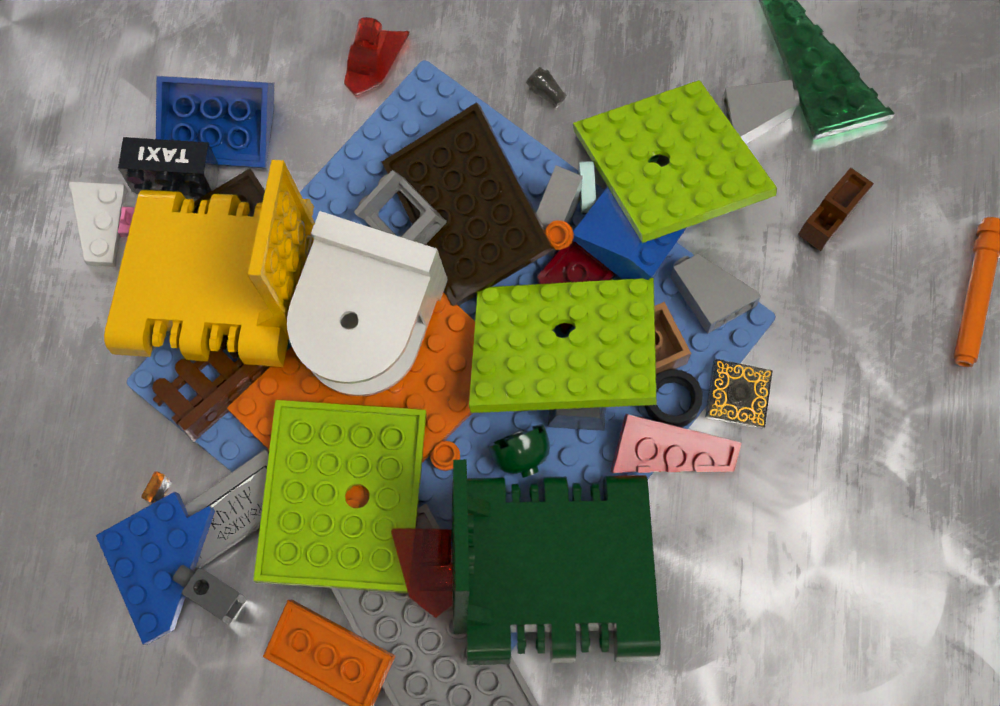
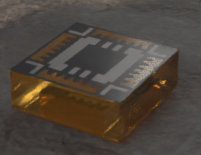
[141,471,172,505]

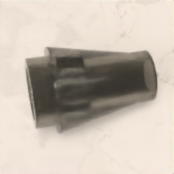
[526,67,567,107]

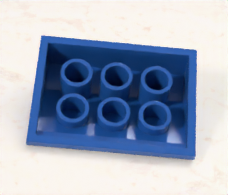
[156,76,275,168]
[573,186,686,280]

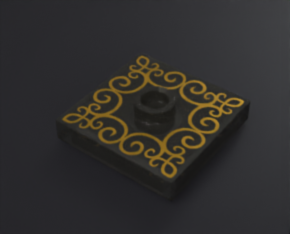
[705,359,773,429]

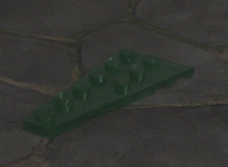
[759,0,895,140]

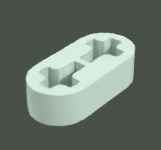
[578,161,596,214]

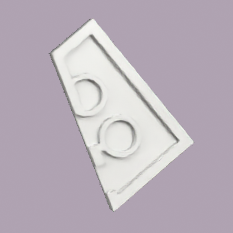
[69,182,127,267]

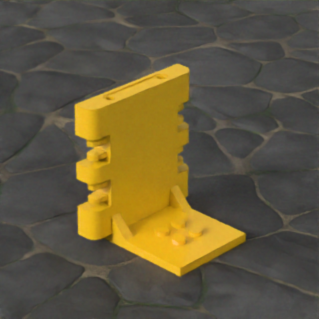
[104,160,315,367]

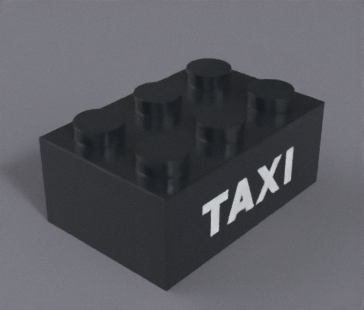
[118,137,219,199]

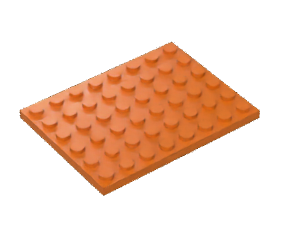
[227,292,475,508]

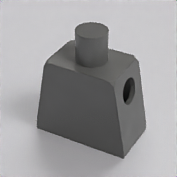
[548,407,606,431]
[172,564,247,625]

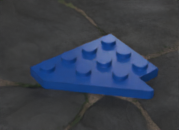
[96,492,215,645]

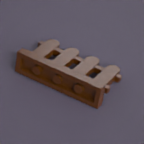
[152,341,270,443]

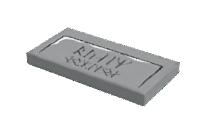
[185,449,269,568]

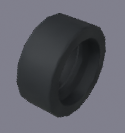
[645,369,703,427]

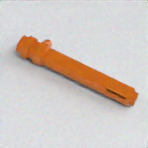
[954,217,1000,367]

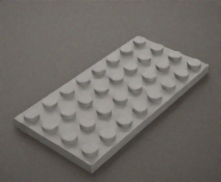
[331,504,539,706]

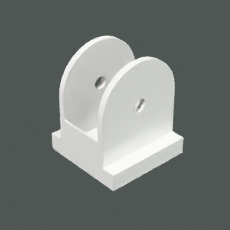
[287,211,448,396]

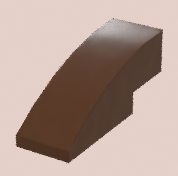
[798,168,874,251]

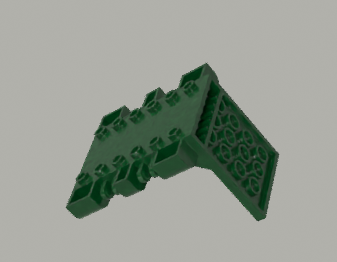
[451,459,661,665]

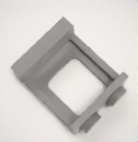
[354,170,447,245]

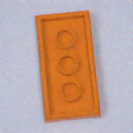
[263,600,396,706]

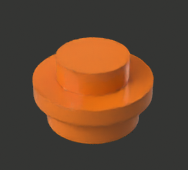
[545,220,574,250]
[430,441,460,471]

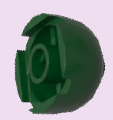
[488,424,550,478]

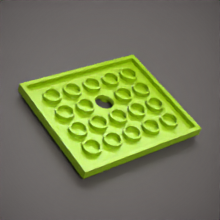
[573,80,777,243]
[469,278,657,413]
[253,400,427,594]

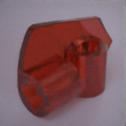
[344,17,409,96]
[391,528,453,618]

